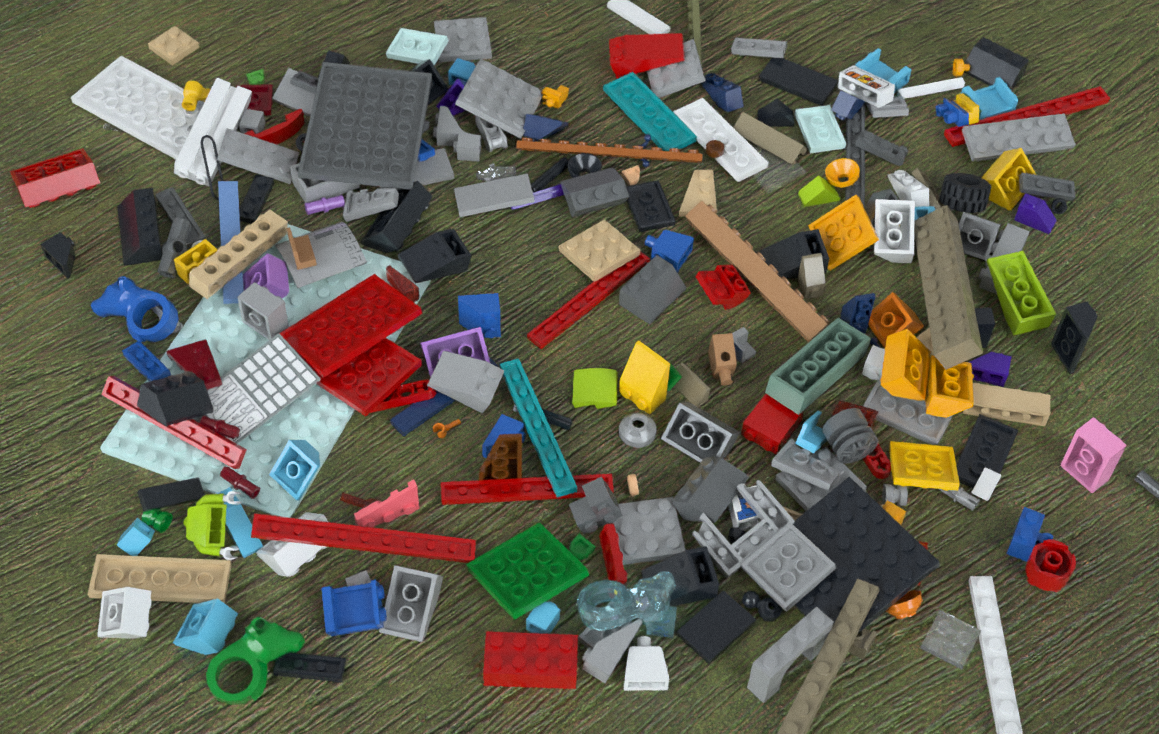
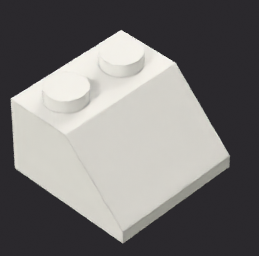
[97,587,152,639]

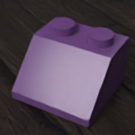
[243,253,289,298]

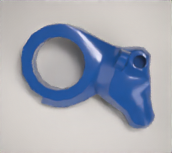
[91,276,179,342]

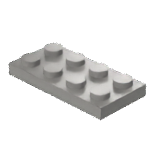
[217,128,299,184]

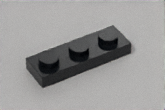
[239,175,274,224]

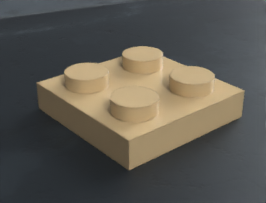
[148,26,199,66]

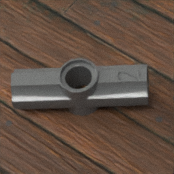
[157,218,191,278]

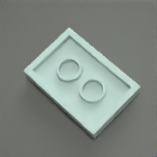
[386,28,448,65]
[795,105,846,153]

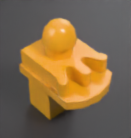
[541,85,569,109]

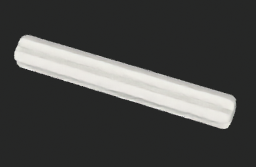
[897,77,965,99]

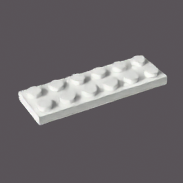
[673,98,768,182]

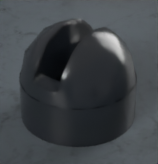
[1051,198,1067,214]
[728,528,746,545]

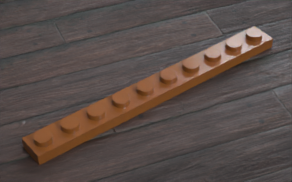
[516,138,703,163]

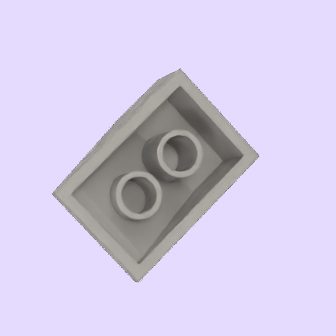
[427,351,504,413]
[379,566,443,642]

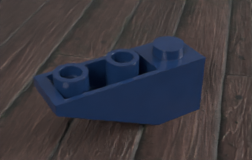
[700,73,743,112]
[840,293,876,334]

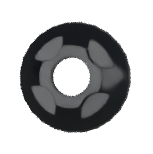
[568,153,602,178]

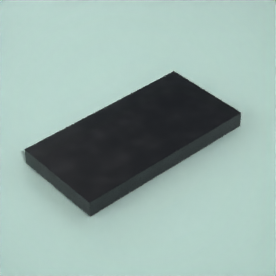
[758,57,838,106]
[956,414,1019,489]

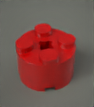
[1025,540,1076,592]

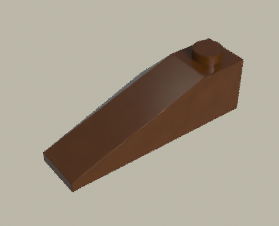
[479,433,522,480]

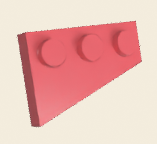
[354,479,419,528]

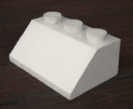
[874,199,915,263]
[256,512,328,577]

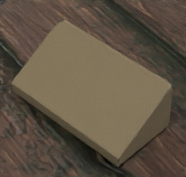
[674,363,710,407]

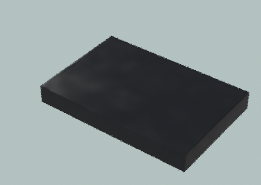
[626,180,676,232]
[676,590,756,664]

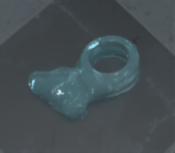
[577,571,676,632]

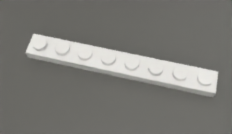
[969,576,1023,734]

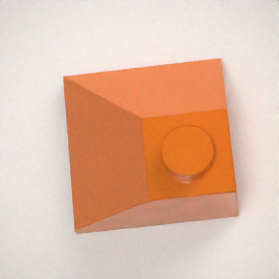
[868,292,924,347]

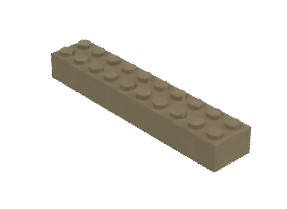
[914,205,983,369]

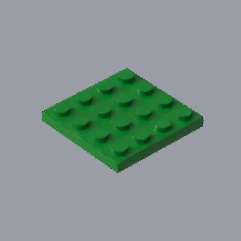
[466,522,589,620]

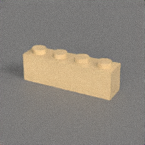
[963,383,1050,426]

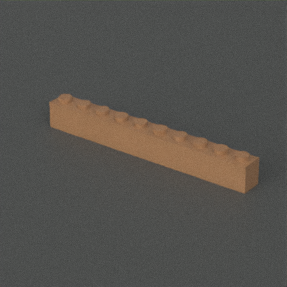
[685,201,830,343]

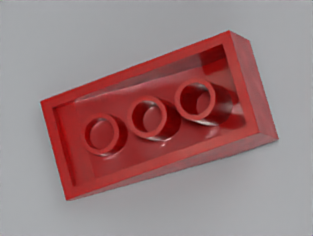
[609,33,685,79]

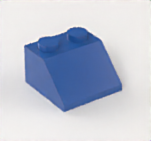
[458,293,501,338]

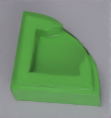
[246,69,265,85]

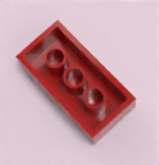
[483,631,578,689]

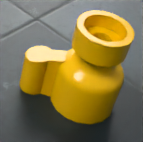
[181,81,211,111]

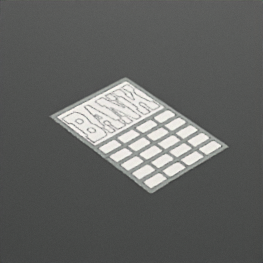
[202,334,321,444]

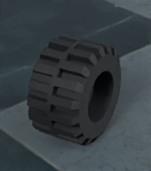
[939,173,991,213]

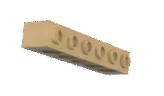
[189,210,288,299]

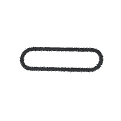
[200,135,223,200]

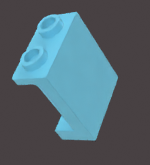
[961,77,1018,120]

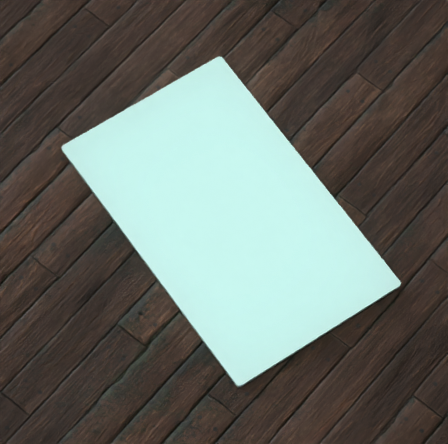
[100,224,431,518]

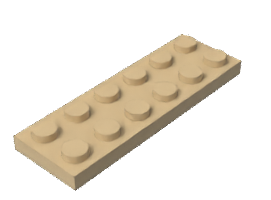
[88,554,232,603]

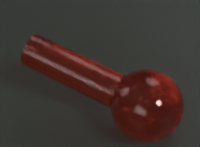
[340,492,378,508]

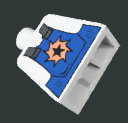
[728,483,761,531]

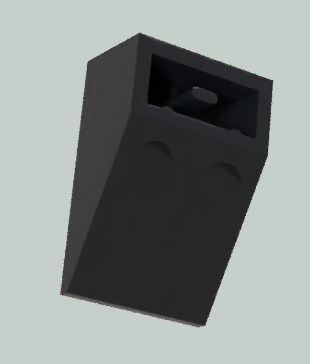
[398,228,472,283]
[760,229,829,279]
[641,546,719,610]

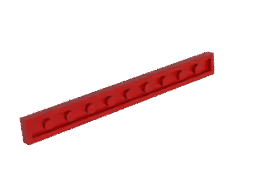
[944,86,1110,147]
[251,513,476,563]

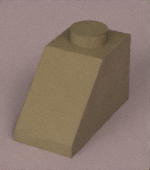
[797,253,826,299]

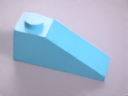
[217,487,263,558]

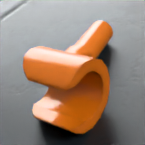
[433,419,461,439]

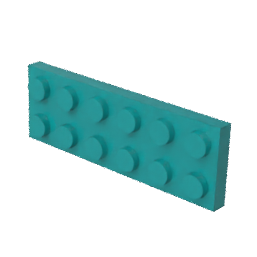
[603,72,697,151]

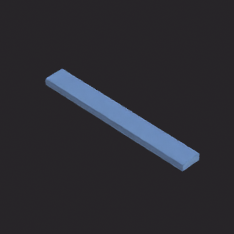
[218,181,243,304]

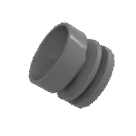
[822,408,879,464]

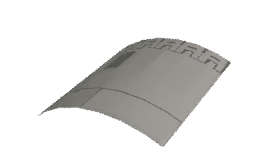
[274,222,367,288]

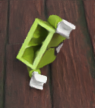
[184,491,242,560]

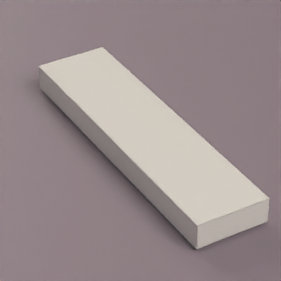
[607,0,670,34]

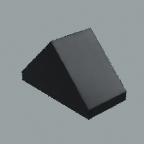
[757,98,795,127]

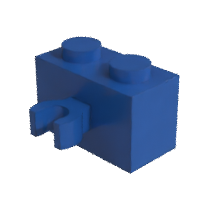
[1006,507,1054,562]

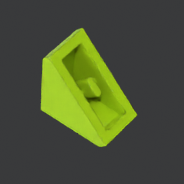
[798,175,840,207]

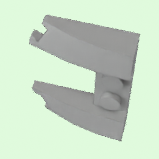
[692,480,795,579]

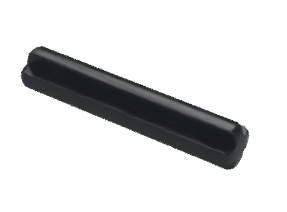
[531,157,569,192]
[513,403,572,430]

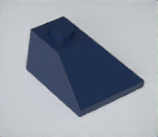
[523,114,569,142]

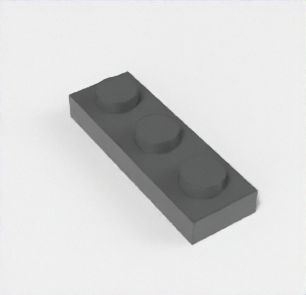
[1019,173,1075,201]

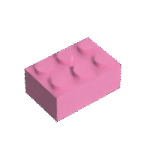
[1060,417,1127,493]

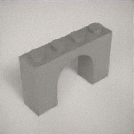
[747,607,833,703]

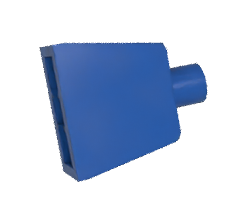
[645,230,694,273]

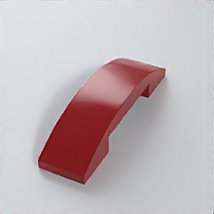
[244,108,305,145]

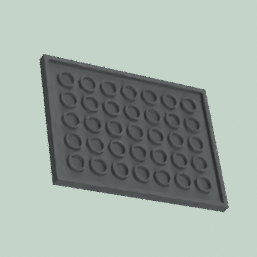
[298,62,432,190]

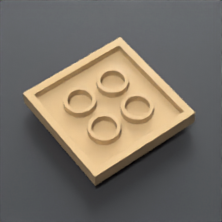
[559,219,640,282]

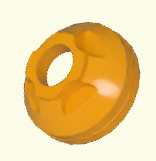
[825,158,860,188]

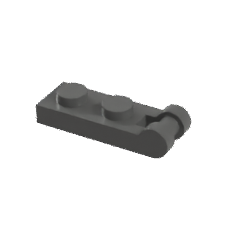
[855,129,908,166]

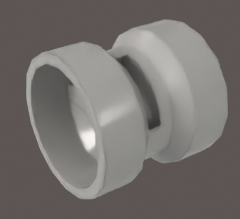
[882,484,907,506]

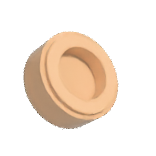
[627,474,639,496]

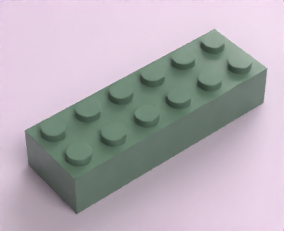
[765,318,871,415]

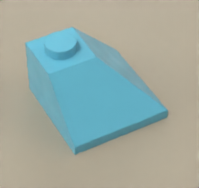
[269,440,320,501]

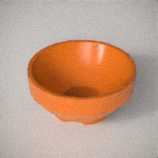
[885,590,923,619]

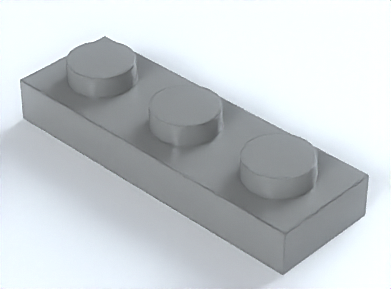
[731,38,787,58]

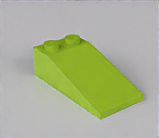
[987,251,1056,335]

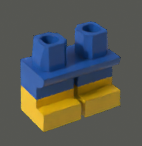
[936,93,979,127]

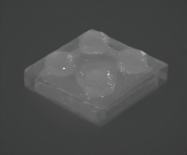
[921,610,981,669]

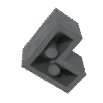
[569,477,623,534]

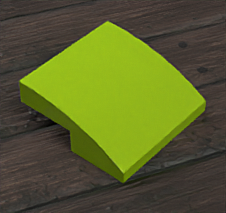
[572,368,618,409]

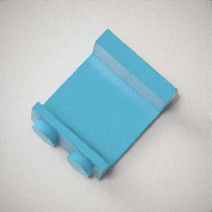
[855,48,911,93]

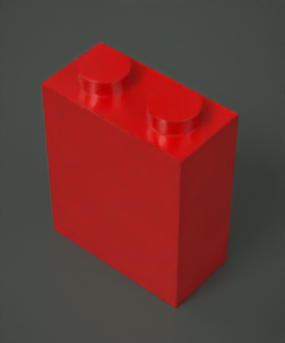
[741,394,804,455]

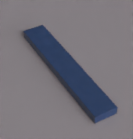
[390,357,499,436]

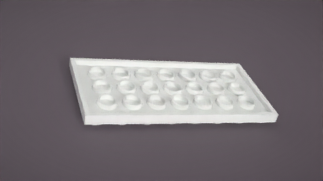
[71,56,204,159]

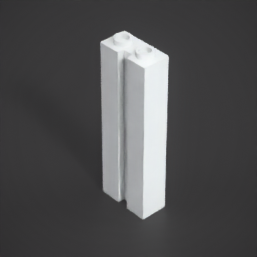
[174,78,252,187]

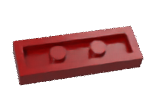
[599,524,627,592]

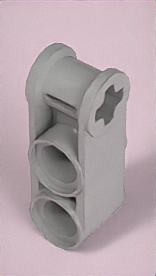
[475,115,507,152]

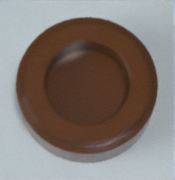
[706,140,725,158]

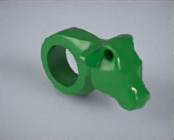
[206,616,305,705]

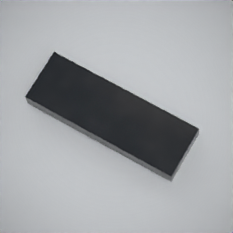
[137,477,205,512]
[273,653,346,683]

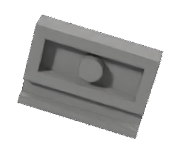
[866,96,909,118]

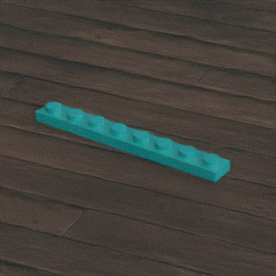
[499,358,577,498]

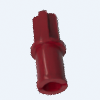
[199,416,240,439]
[220,467,260,499]

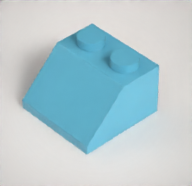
[173,598,238,655]

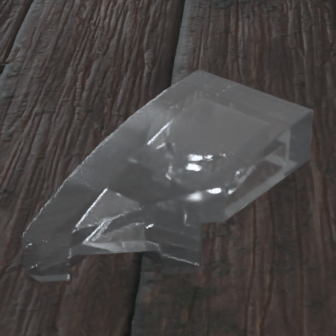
[476,163,516,182]

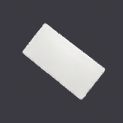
[972,468,1001,501]

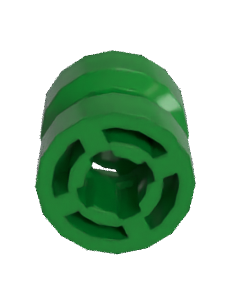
[141,509,173,533]

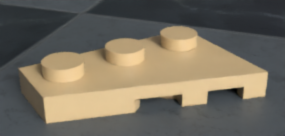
[679,170,717,217]

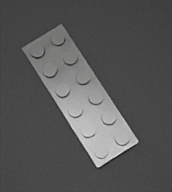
[962,114,1075,162]

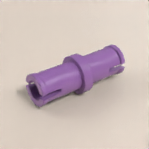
[304,195,345,215]

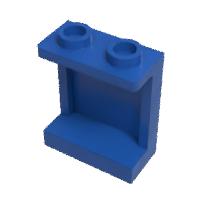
[322,579,387,636]

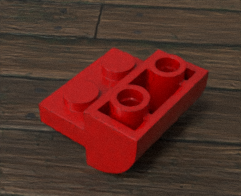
[696,265,751,310]

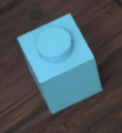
[526,601,560,634]

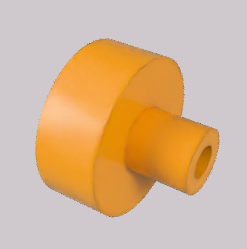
[953,59,970,76]

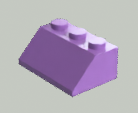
[420,327,491,378]

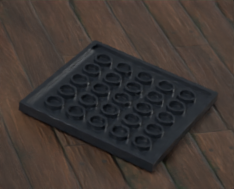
[793,477,940,633]

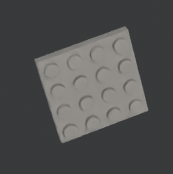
[455,58,543,138]

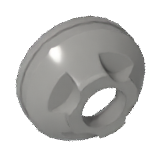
[619,413,657,448]

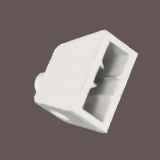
[624,636,669,691]

